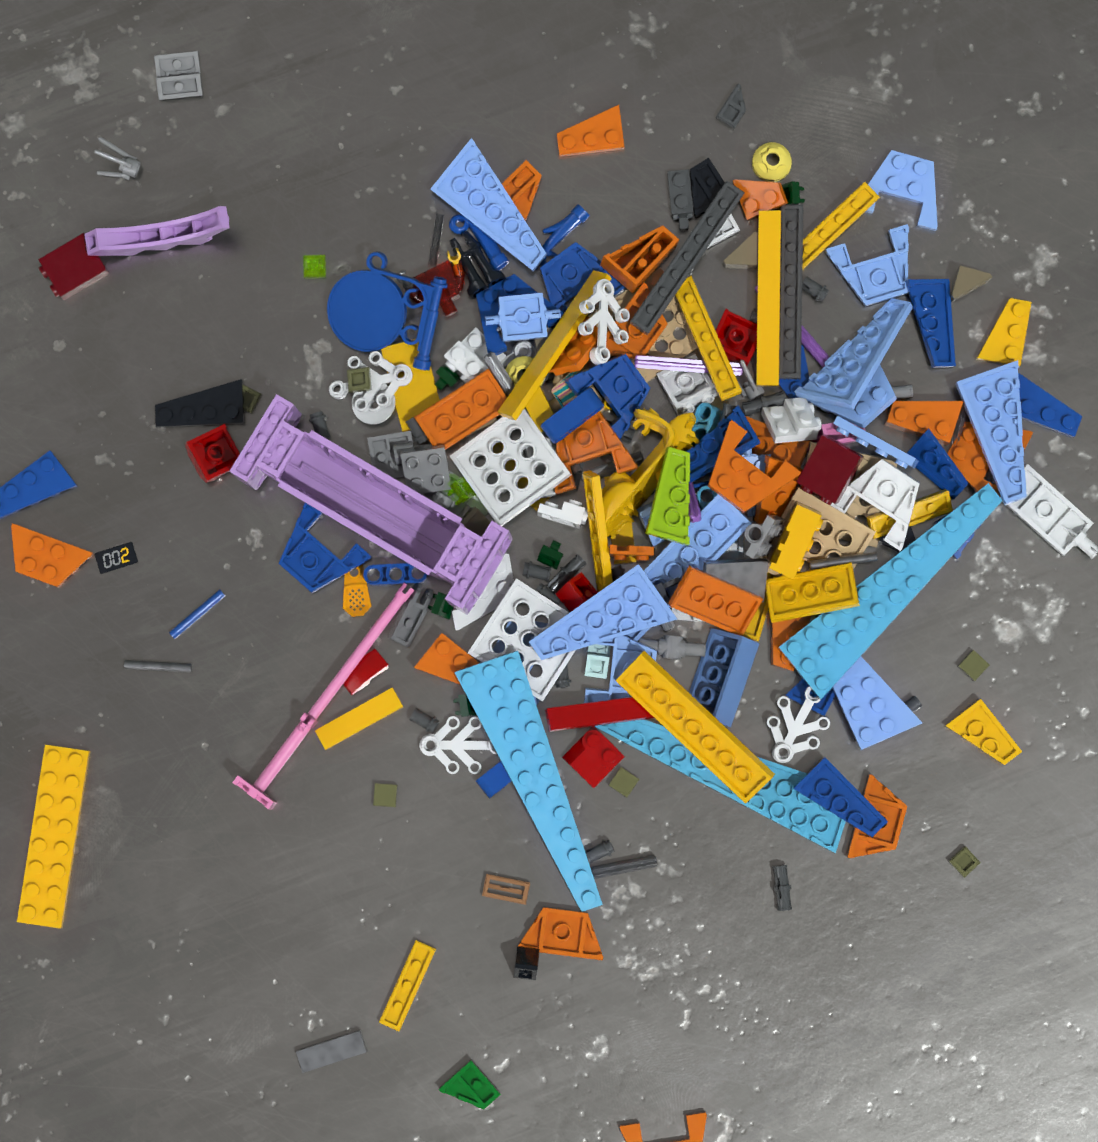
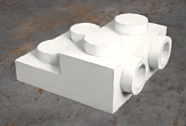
[444,327,508,383]
[656,354,717,415]
[761,398,821,443]
[537,499,588,529]

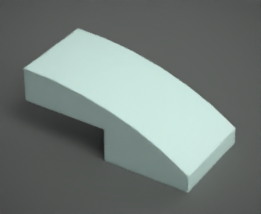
[584,644,611,679]

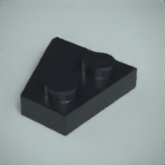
[690,158,725,218]

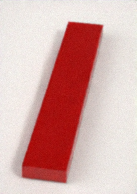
[545,697,654,732]

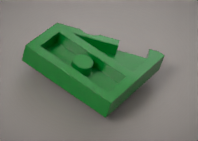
[439,1060,501,1110]

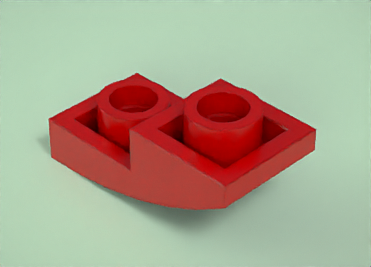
[343,649,388,695]

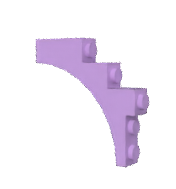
[85,206,229,256]

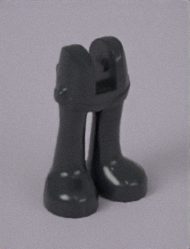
[450,231,506,299]

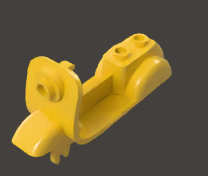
[601,408,700,537]

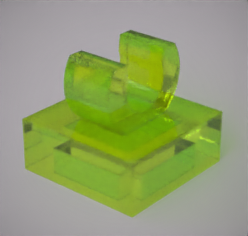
[303,255,326,279]
[447,477,476,505]

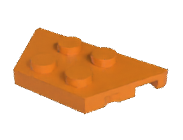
[601,282,668,360]
[549,315,598,376]
[11,523,93,588]
[847,774,907,858]
[518,907,603,960]

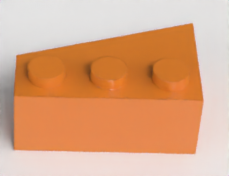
[600,225,680,294]
[884,401,963,446]
[414,633,479,685]

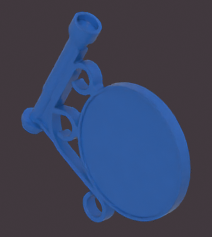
[327,251,448,370]

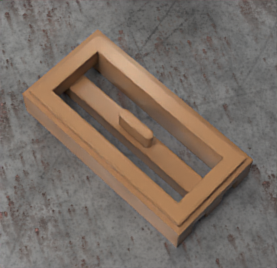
[482,874,530,905]

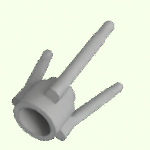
[94,137,141,180]
[738,354,765,400]

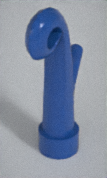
[540,204,590,266]
[449,214,509,271]

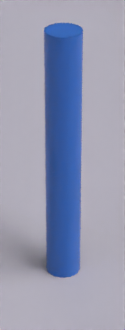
[169,589,225,639]

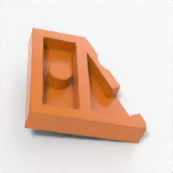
[502,160,542,221]
[733,180,788,220]
[609,545,654,561]

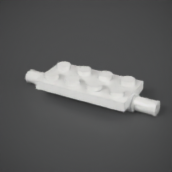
[1001,464,1098,559]

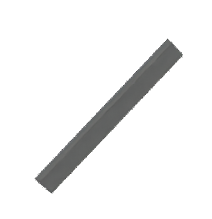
[630,181,745,336]
[779,204,804,379]

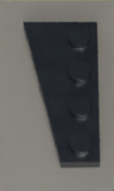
[155,379,245,428]

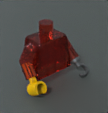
[397,248,465,317]

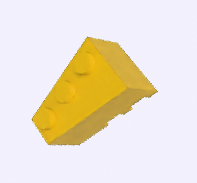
[769,502,824,579]

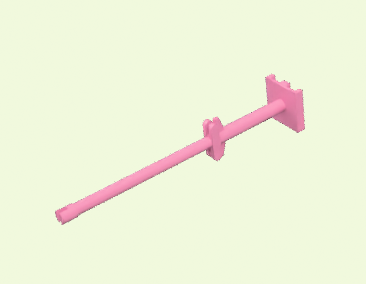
[232,583,414,810]

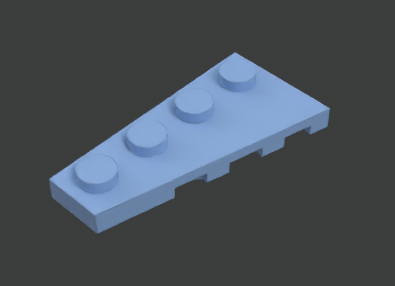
[833,416,919,469]

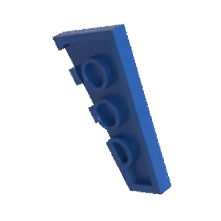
[905,279,956,368]
[1018,373,1082,438]
[687,405,760,483]
[0,450,77,519]
[793,757,888,837]

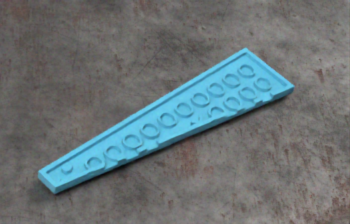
[779,483,1003,700]
[454,650,603,912]
[595,719,846,853]

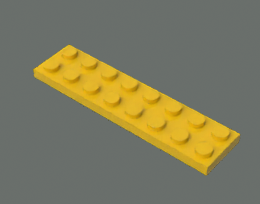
[615,651,775,804]
[17,745,90,929]

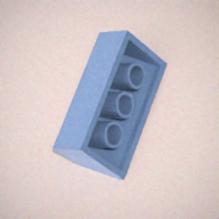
[689,628,759,728]

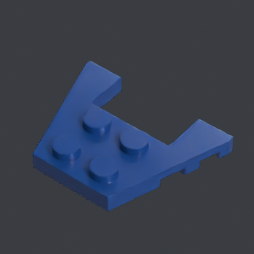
[539,242,625,313]
[476,274,564,356]
[564,354,651,441]
[278,503,372,593]

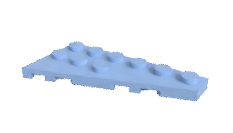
[430,138,547,271]
[794,298,913,410]
[955,360,1027,506]
[529,564,677,660]
[833,656,922,750]

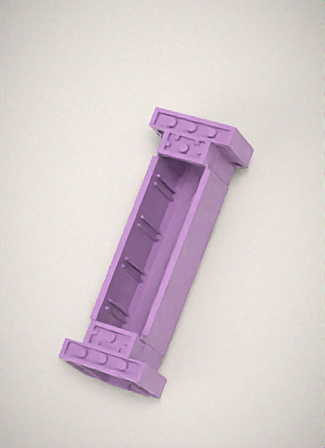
[229,394,513,615]

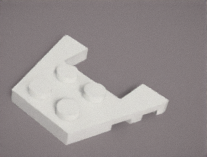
[831,459,920,551]
[452,554,514,631]

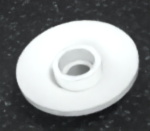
[352,384,396,424]

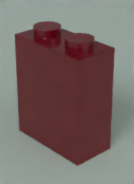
[38,233,109,300]
[796,435,864,505]

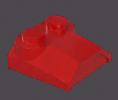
[715,309,757,366]
[185,424,240,483]
[562,726,625,789]

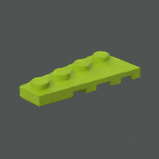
[645,447,690,546]

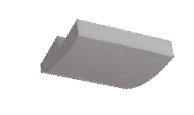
[154,51,203,100]

